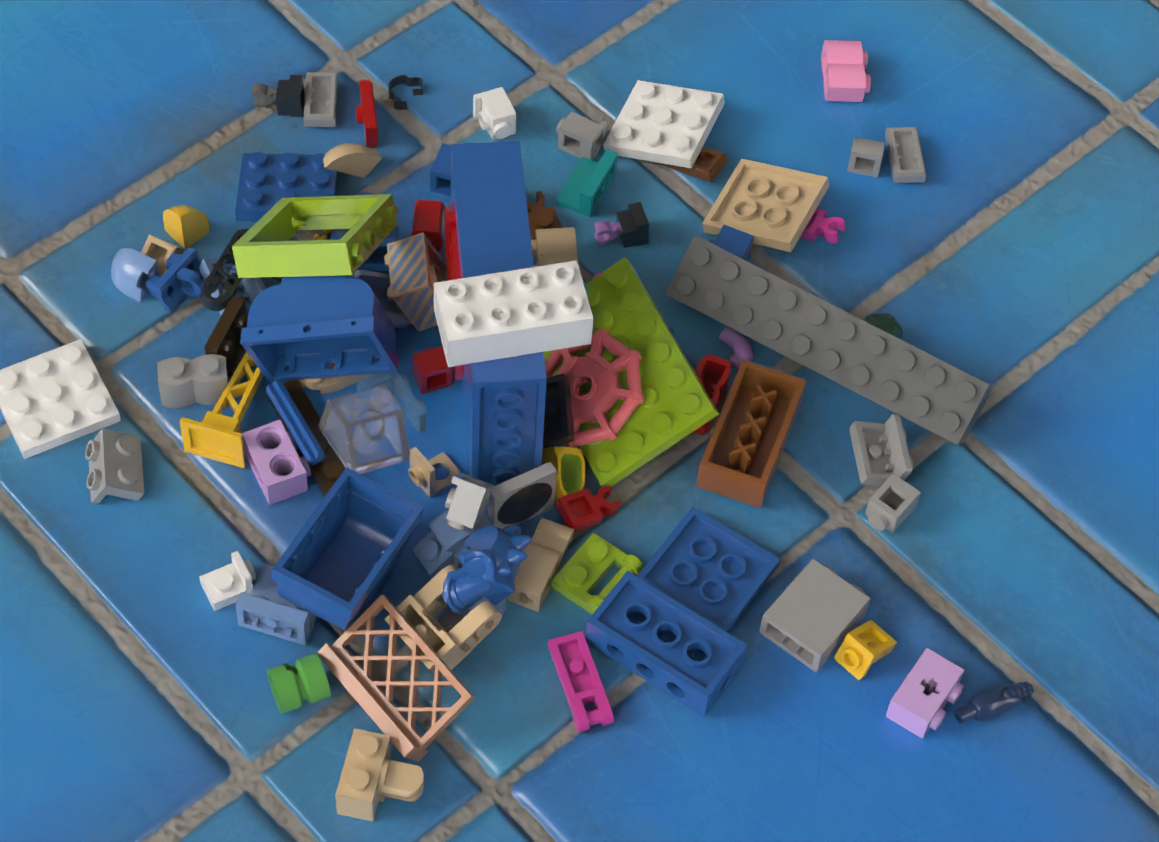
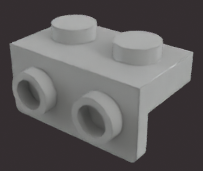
[849,414,913,487]
[85,428,144,504]

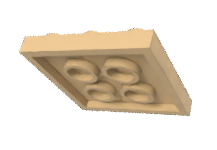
[702,158,829,252]

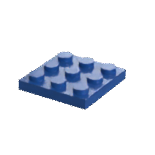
[235,152,338,222]
[637,506,780,632]

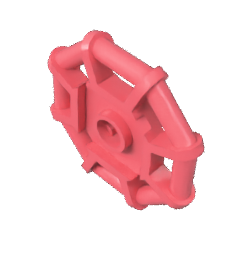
[545,329,645,448]

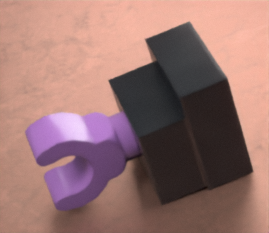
[594,202,649,248]

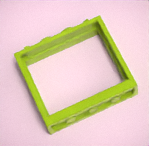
[232,194,399,278]

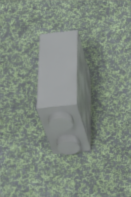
[759,559,870,673]

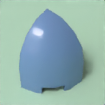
[111,248,159,302]

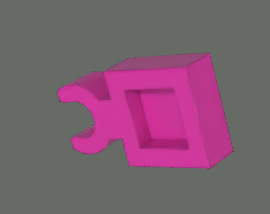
[800,208,846,243]

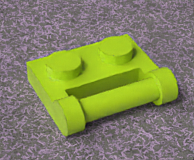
[551,533,644,614]

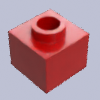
[412,346,453,395]

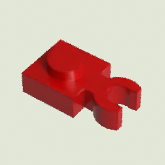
[555,486,621,532]

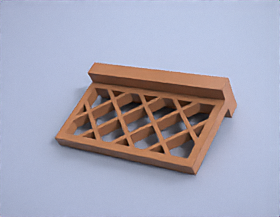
[317,594,475,762]

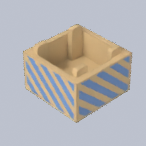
[384,232,447,331]

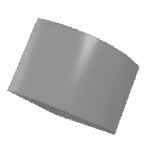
[847,136,885,178]

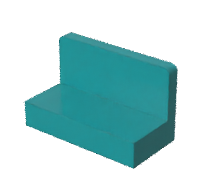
[557,149,618,217]

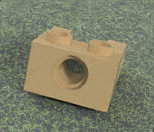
[384,564,502,679]

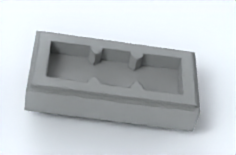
[304,72,338,127]
[885,127,926,183]

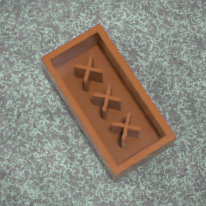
[696,359,807,508]

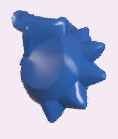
[443,525,532,613]

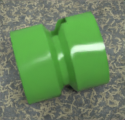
[267,653,331,714]

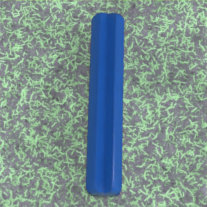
[266,380,325,465]

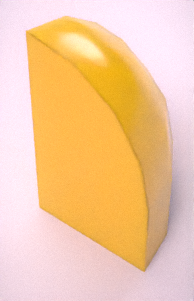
[163,205,210,249]

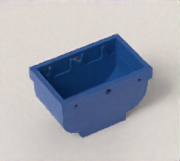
[240,275,399,382]
[271,467,424,631]

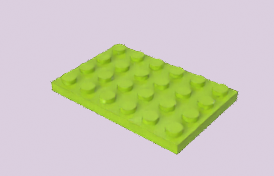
[543,257,719,487]

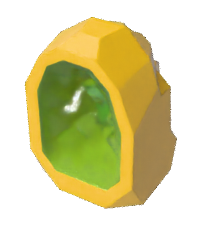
[542,447,585,501]

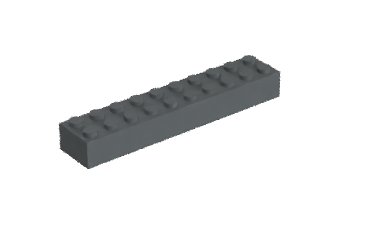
[665,235,994,447]

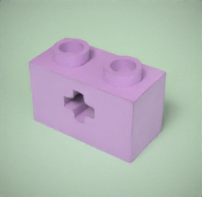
[885,648,964,739]

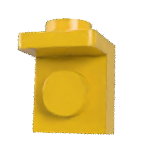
[834,620,897,680]

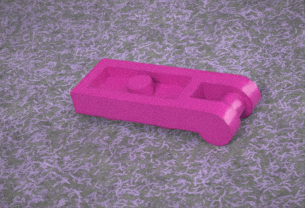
[548,631,614,733]

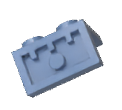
[235,564,318,646]

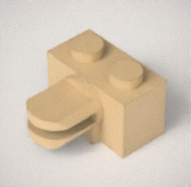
[335,728,424,821]

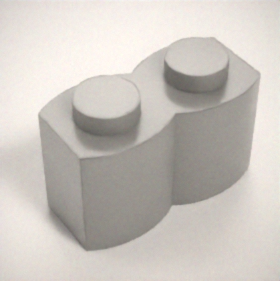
[157,354,229,408]

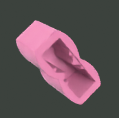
[821,40,871,102]

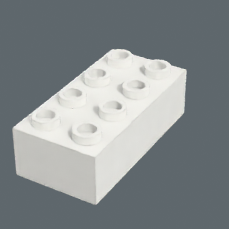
[434,260,593,367]

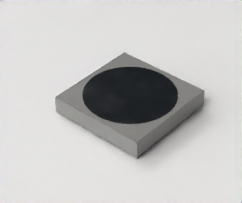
[488,462,557,529]

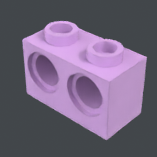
[242,420,311,505]

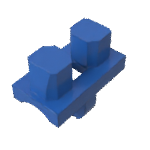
[146,247,204,312]

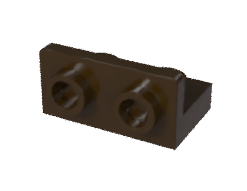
[205,296,248,377]

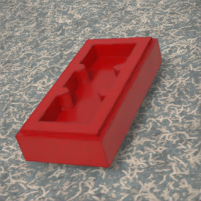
[356,80,379,148]

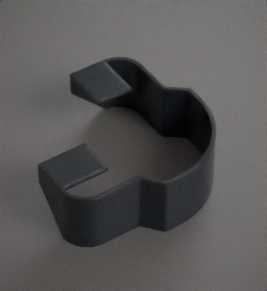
[388,75,423,110]

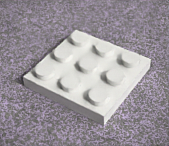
[603,80,725,168]
[0,339,121,459]

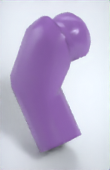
[719,326,753,369]

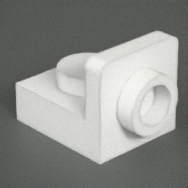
[199,551,256,611]

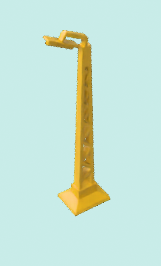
[179,229,333,469]

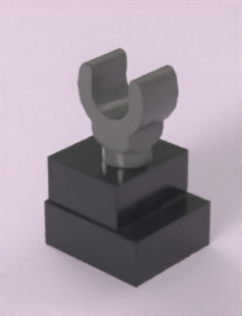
[251,75,305,117]

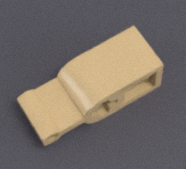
[507,518,574,612]

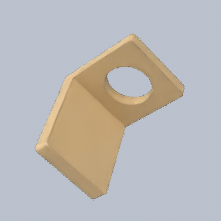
[408,446,461,498]

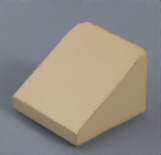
[141,234,184,276]

